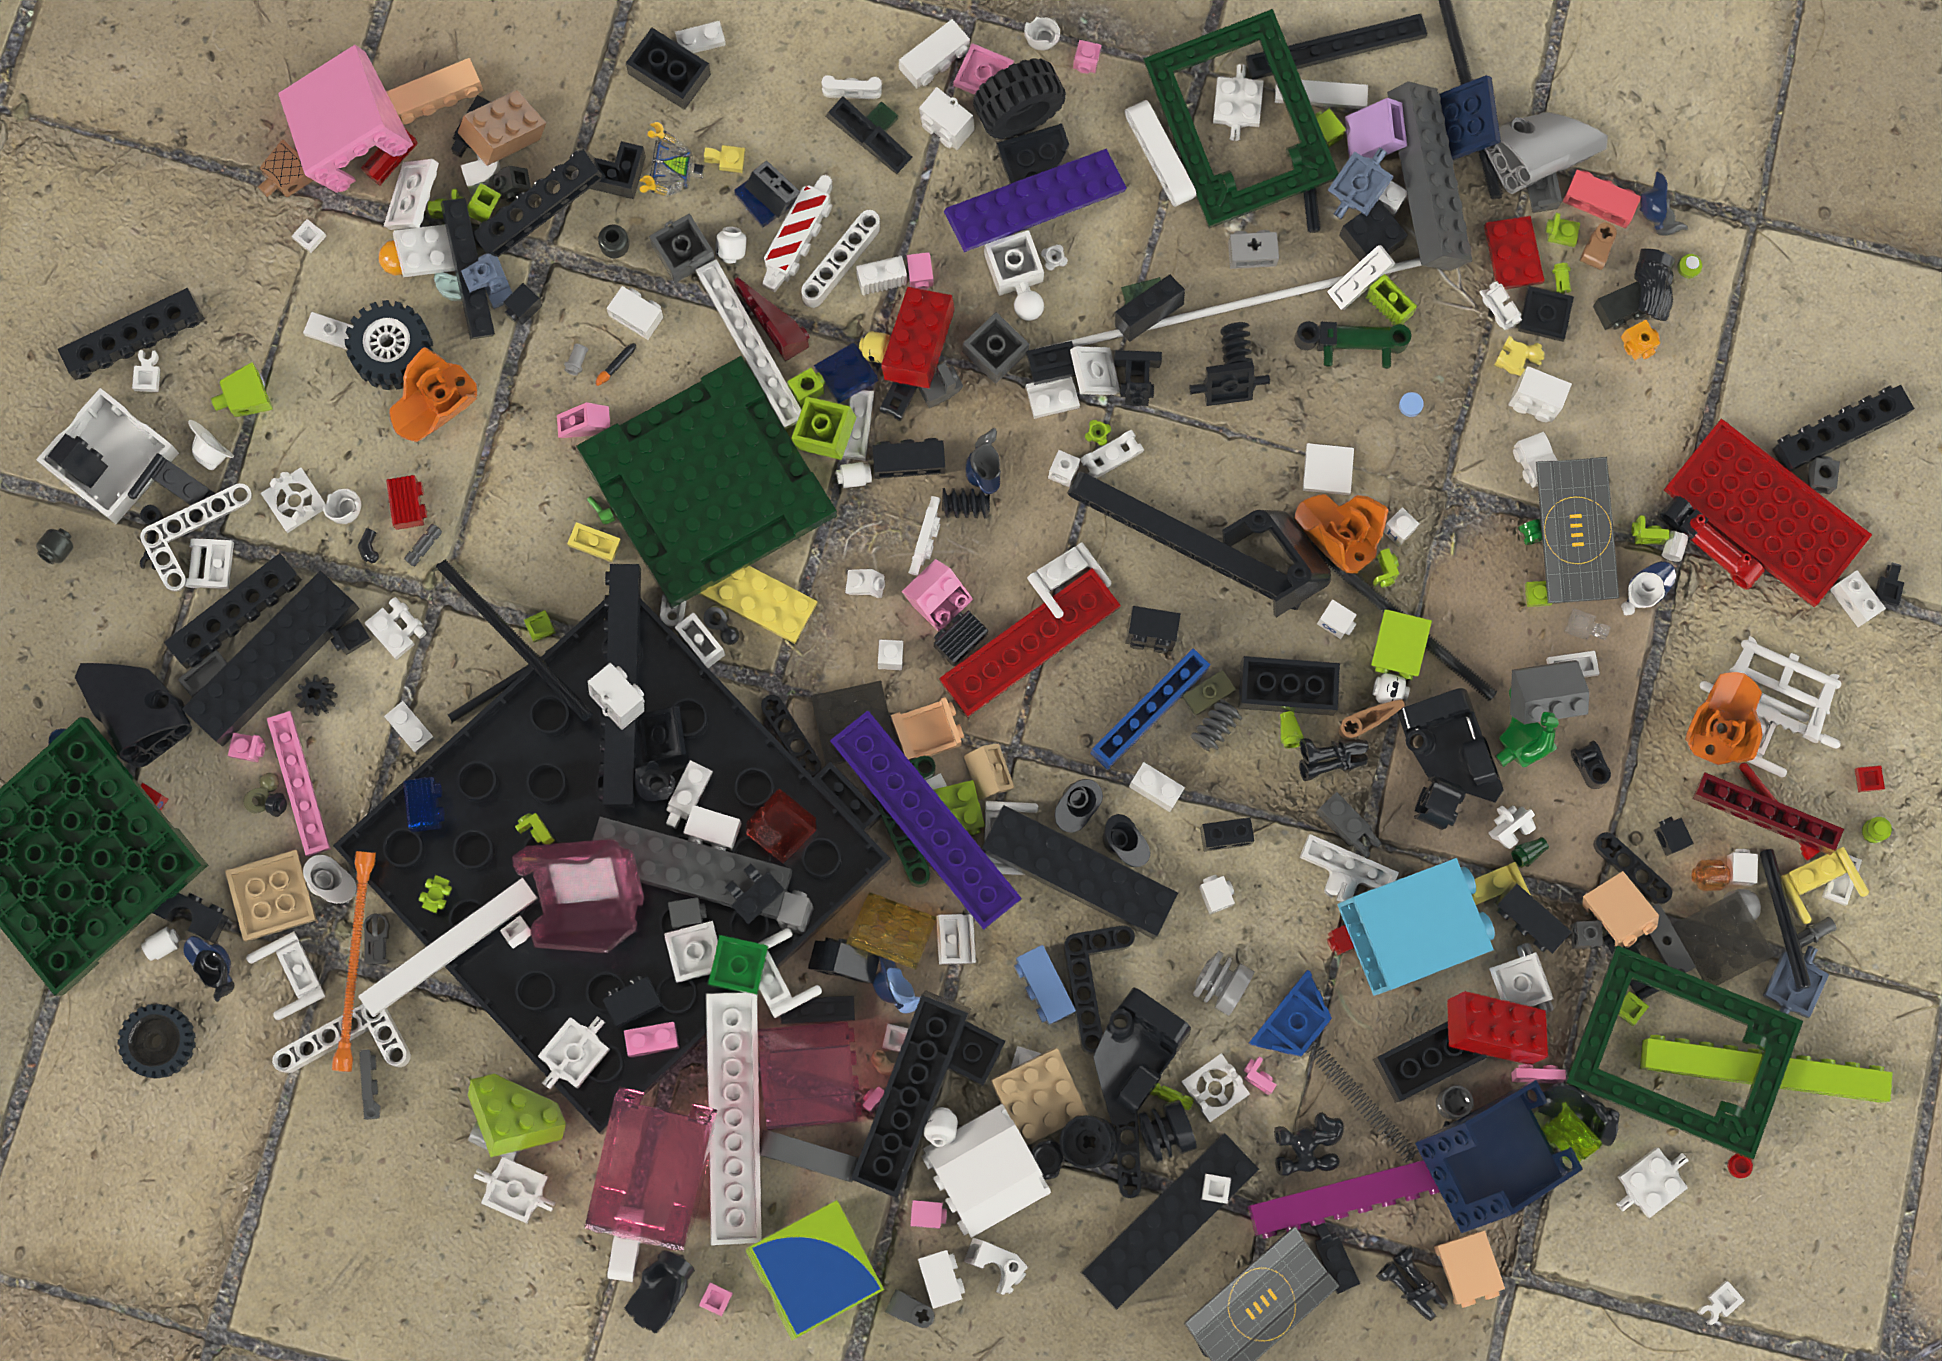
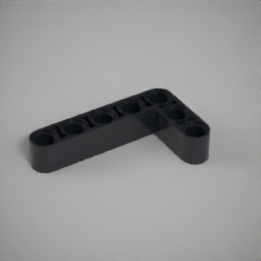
[1064,926,1135,1055]

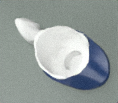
[1621,561,1676,616]

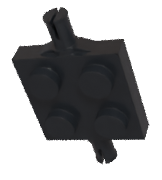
[1189,361,1270,406]

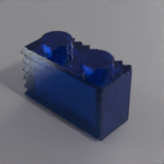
[403,777,445,832]

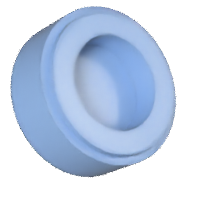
[1399,392,1424,417]

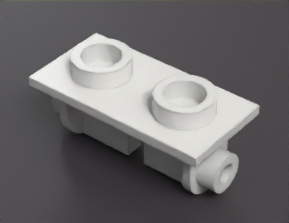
[1480,281,1522,330]

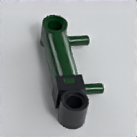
[1294,321,1412,369]

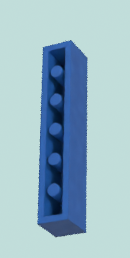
[1091,648,1210,770]

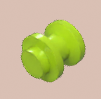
[1862,817,1892,843]

